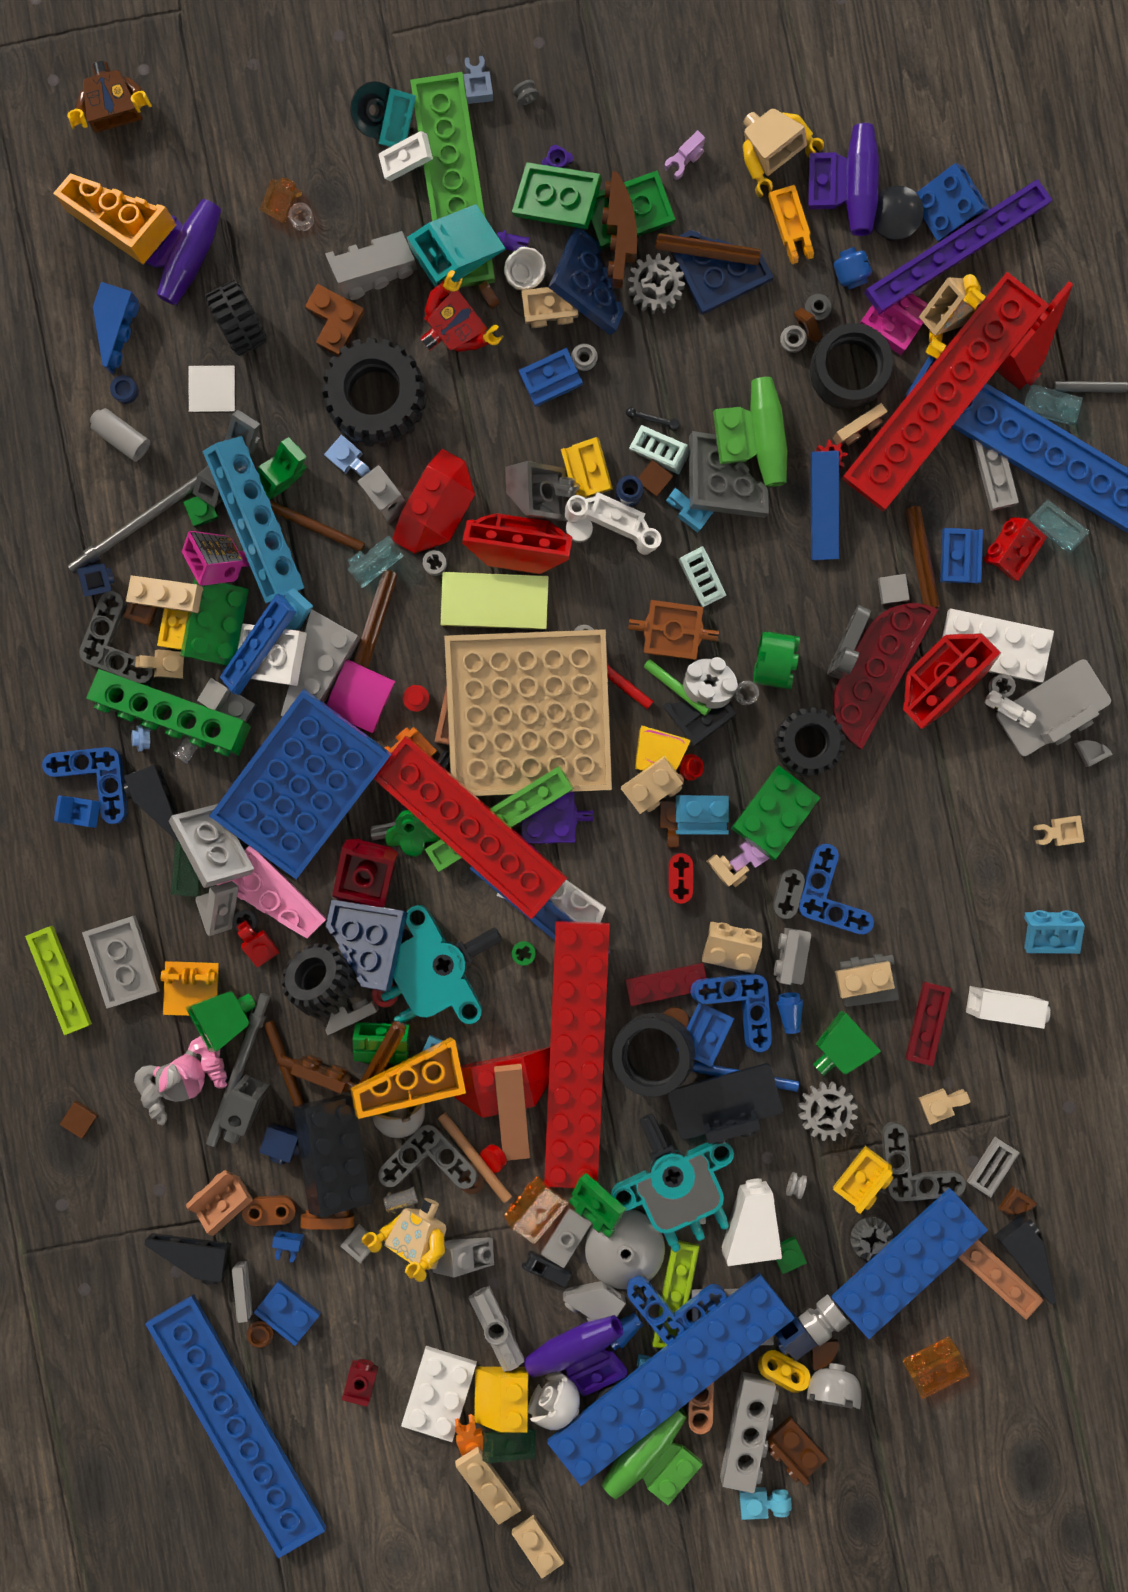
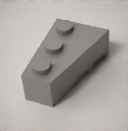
[325,231,417,300]

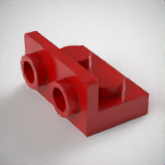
[983,517,1047,581]

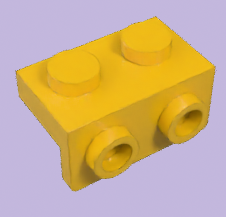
[833,1146,893,1214]

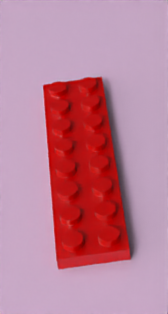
[373,736,568,919]

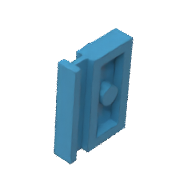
[676,795,729,834]

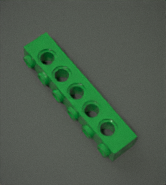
[86,669,251,757]

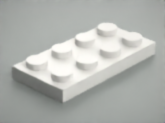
[942,608,1054,683]

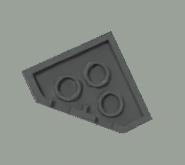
[689,431,769,518]

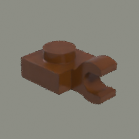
[659,801,679,847]

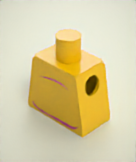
[635,726,690,771]

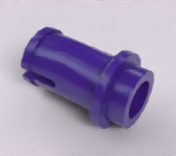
[497,230,529,252]

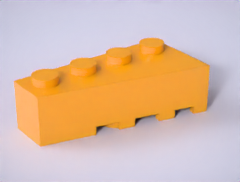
[53,173,177,264]
[350,1037,466,1119]

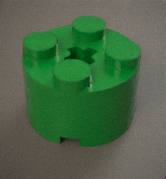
[753,631,800,690]

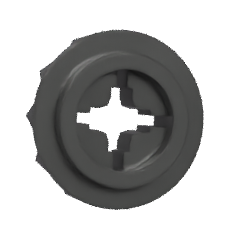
[850,1217,893,1261]

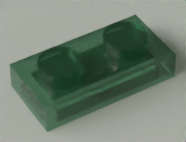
[171,841,201,897]
[482,1428,536,1463]

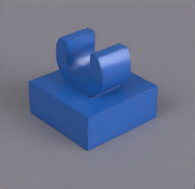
[272,1230,305,1262]

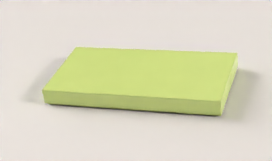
[441,572,549,630]

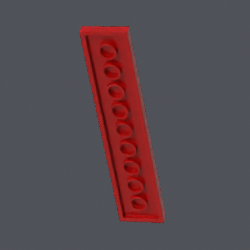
[842,272,1049,512]
[544,921,610,1188]

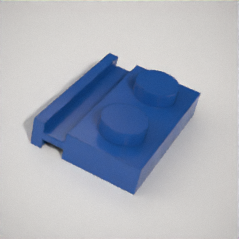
[519,348,583,407]
[940,528,983,584]
[677,1003,735,1067]
[254,1279,321,1346]

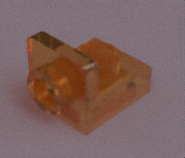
[259,177,302,223]

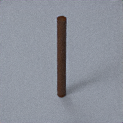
[270,500,365,552]
[264,1020,305,1106]

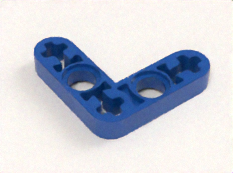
[42,747,128,824]
[798,844,874,934]
[690,974,772,1052]
[627,1276,727,1345]

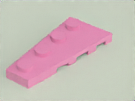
[217,846,327,938]

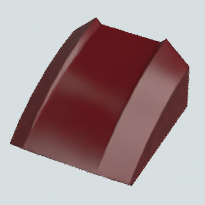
[332,838,398,908]

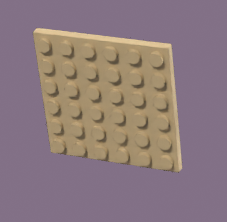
[445,629,612,796]

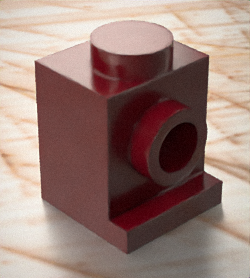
[342,1359,379,1407]

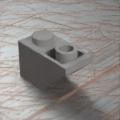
[433,1237,494,1277]
[563,1281,626,1322]

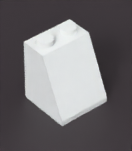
[722,1179,782,1266]

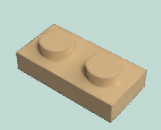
[833,403,887,446]
[835,961,895,998]
[512,1515,564,1578]

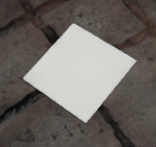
[189,366,235,412]

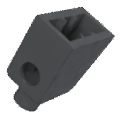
[219,1074,270,1143]

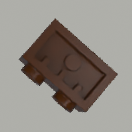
[767,1416,828,1486]

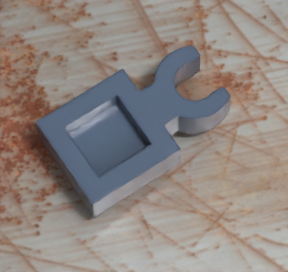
[463,56,493,104]

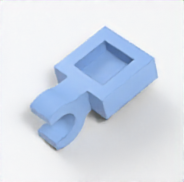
[324,435,371,477]

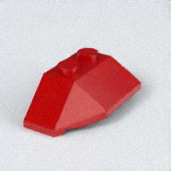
[391,449,475,554]
[462,513,573,574]
[903,633,1001,729]
[453,1047,550,1118]

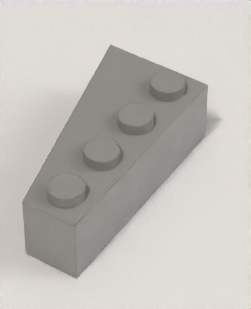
[281,609,361,716]

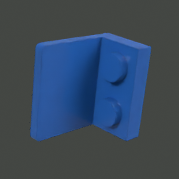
[916,163,990,241]

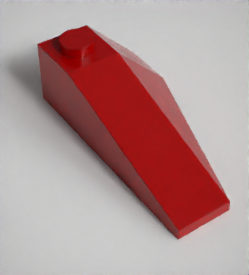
[996,281,1073,390]

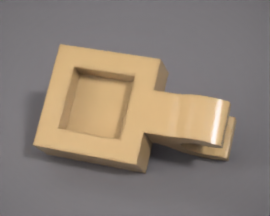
[135,650,184,679]
[918,1089,971,1125]

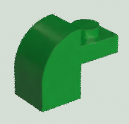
[257,437,307,500]

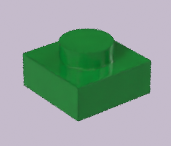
[184,496,220,528]
[776,1236,807,1274]

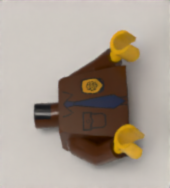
[67,61,152,133]

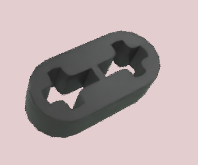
[773,869,805,919]

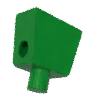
[185,991,256,1052]
[813,1011,881,1076]

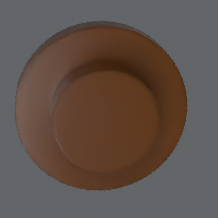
[247,1320,274,1348]

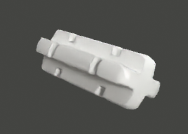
[985,690,1036,728]

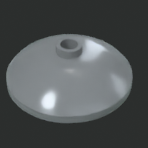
[585,1209,665,1289]

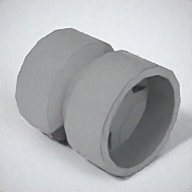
[798,1294,850,1346]

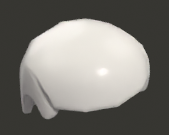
[504,247,546,290]

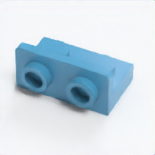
[1024,910,1085,954]

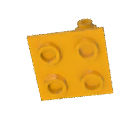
[161,961,219,1016]

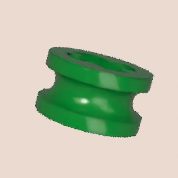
[512,941,536,966]

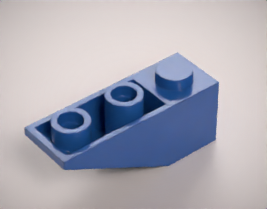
[93,282,139,374]

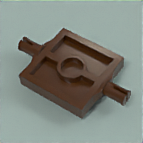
[276,1054,358,1094]

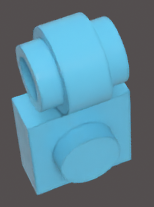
[739,1487,792,1520]

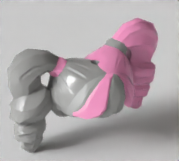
[134,1036,227,1126]

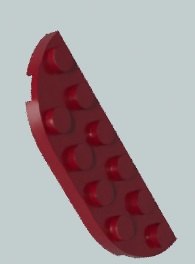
[833,603,938,750]

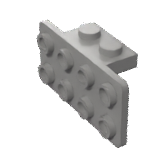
[996,659,1111,756]

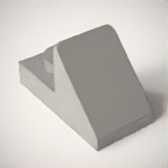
[197,678,257,722]
[196,881,238,936]
[325,999,379,1035]

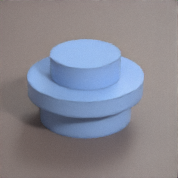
[131,725,150,752]

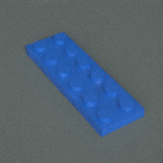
[831,1188,988,1339]

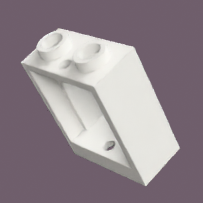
[966,986,1050,1029]

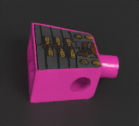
[182,531,250,585]

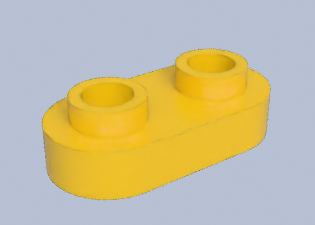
[758,1350,811,1393]

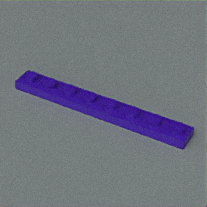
[864,179,1053,315]

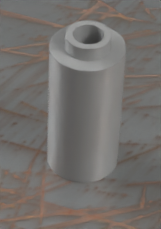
[90,408,150,462]

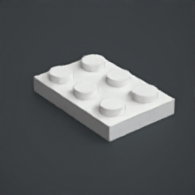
[238,624,307,686]
[401,1346,477,1442]

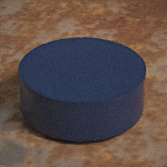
[110,375,139,404]

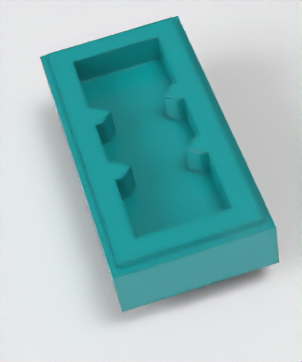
[379,88,416,147]

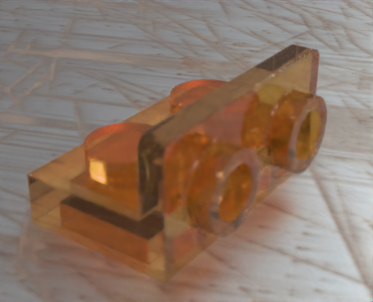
[504,1176,568,1244]
[903,1337,970,1399]

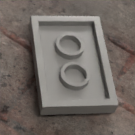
[169,804,254,888]
[82,915,160,1009]

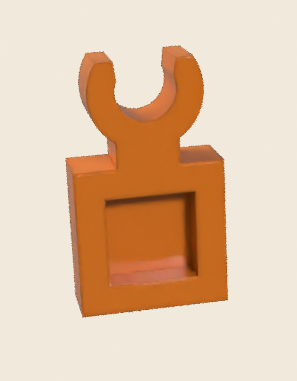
[455,1414,490,1456]

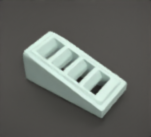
[629,425,689,474]
[679,546,726,607]

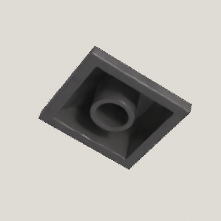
[505,461,567,521]

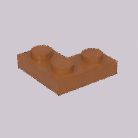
[305,284,365,356]

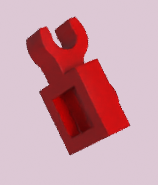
[237,920,279,968]

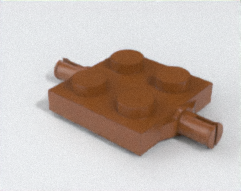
[628,600,719,661]

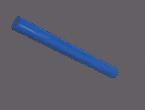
[692,1061,799,1092]

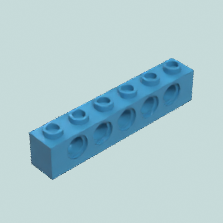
[203,436,304,603]

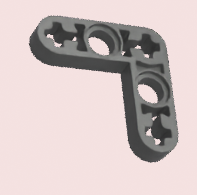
[79,591,155,684]
[827,605,871,680]
[881,1122,966,1201]
[378,1124,479,1189]

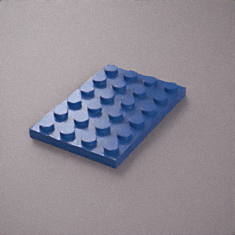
[209,689,391,879]

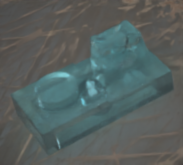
[1024,384,1083,426]
[1029,499,1089,553]
[347,535,404,588]

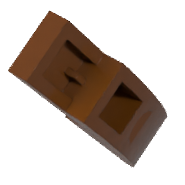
[602,171,637,288]

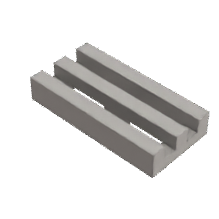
[967,1137,1019,1197]
[232,1261,253,1323]

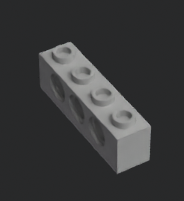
[720,1371,779,1493]

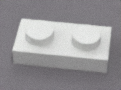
[379,131,433,181]

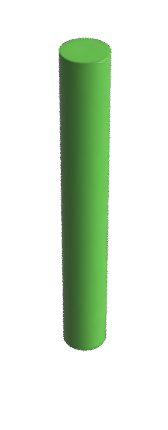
[644,659,711,716]

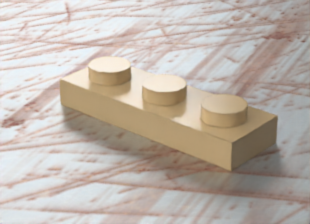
[126,575,203,613]
[455,1447,521,1525]

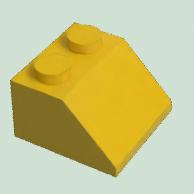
[475,1367,529,1433]

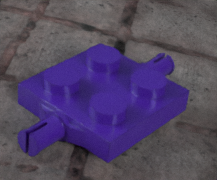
[519,791,593,844]

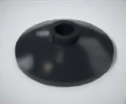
[350,81,391,139]

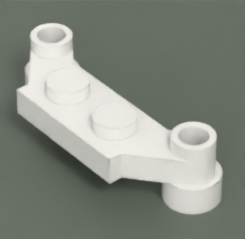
[565,492,661,555]

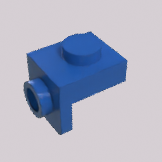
[54,795,100,828]

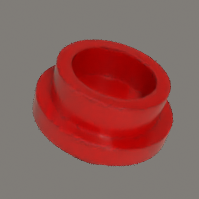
[403,685,430,712]
[679,754,704,780]

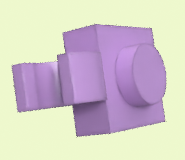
[664,130,705,180]
[729,841,770,871]

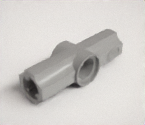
[469,1286,525,1372]

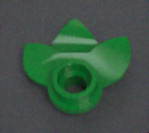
[386,810,439,857]

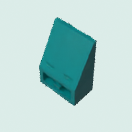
[407,204,505,287]

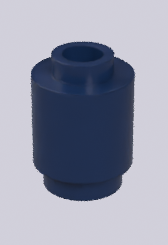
[616,475,643,507]

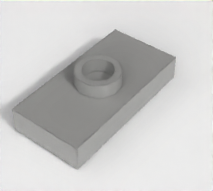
[541,1207,592,1268]

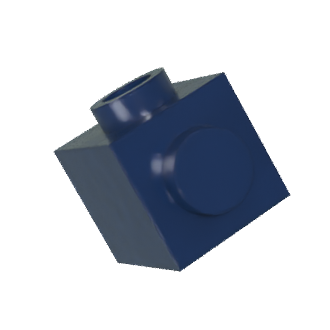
[76,563,114,597]
[259,1122,300,1164]
[775,1311,818,1361]

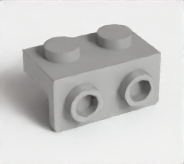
[774,928,811,985]

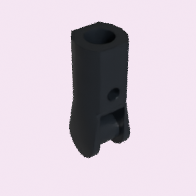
[522,1250,572,1289]

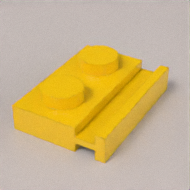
[561,437,613,498]

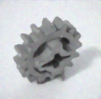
[627,253,685,314]
[798,1082,858,1141]

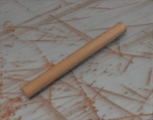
[438,1112,512,1203]

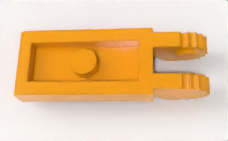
[768,185,814,264]

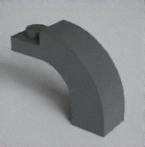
[193,410,260,507]

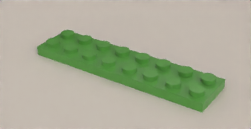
[410,72,495,288]

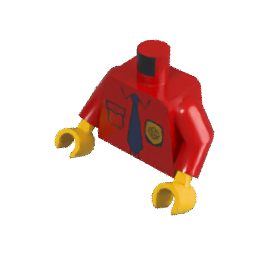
[420,270,504,352]

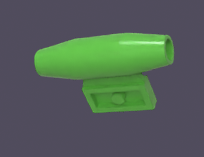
[713,377,788,487]
[601,1408,703,1505]

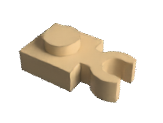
[1033,816,1085,846]

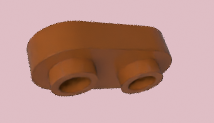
[242,1195,297,1226]
[301,1209,354,1229]

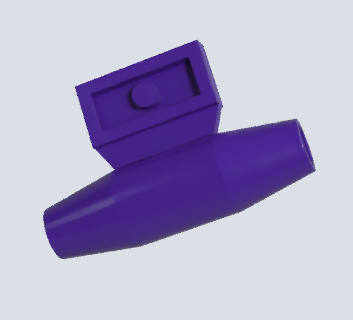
[808,123,879,236]
[145,199,221,306]
[525,1315,627,1397]

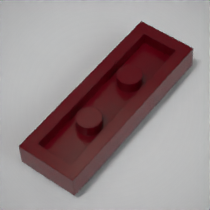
[625,962,709,1006]
[905,981,951,1066]

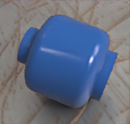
[834,247,872,290]

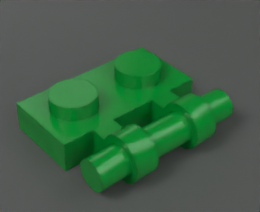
[569,1173,626,1238]

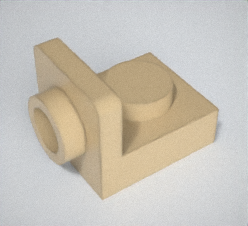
[706,855,749,887]

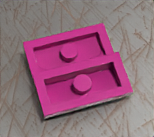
[860,294,928,355]
[327,659,395,733]

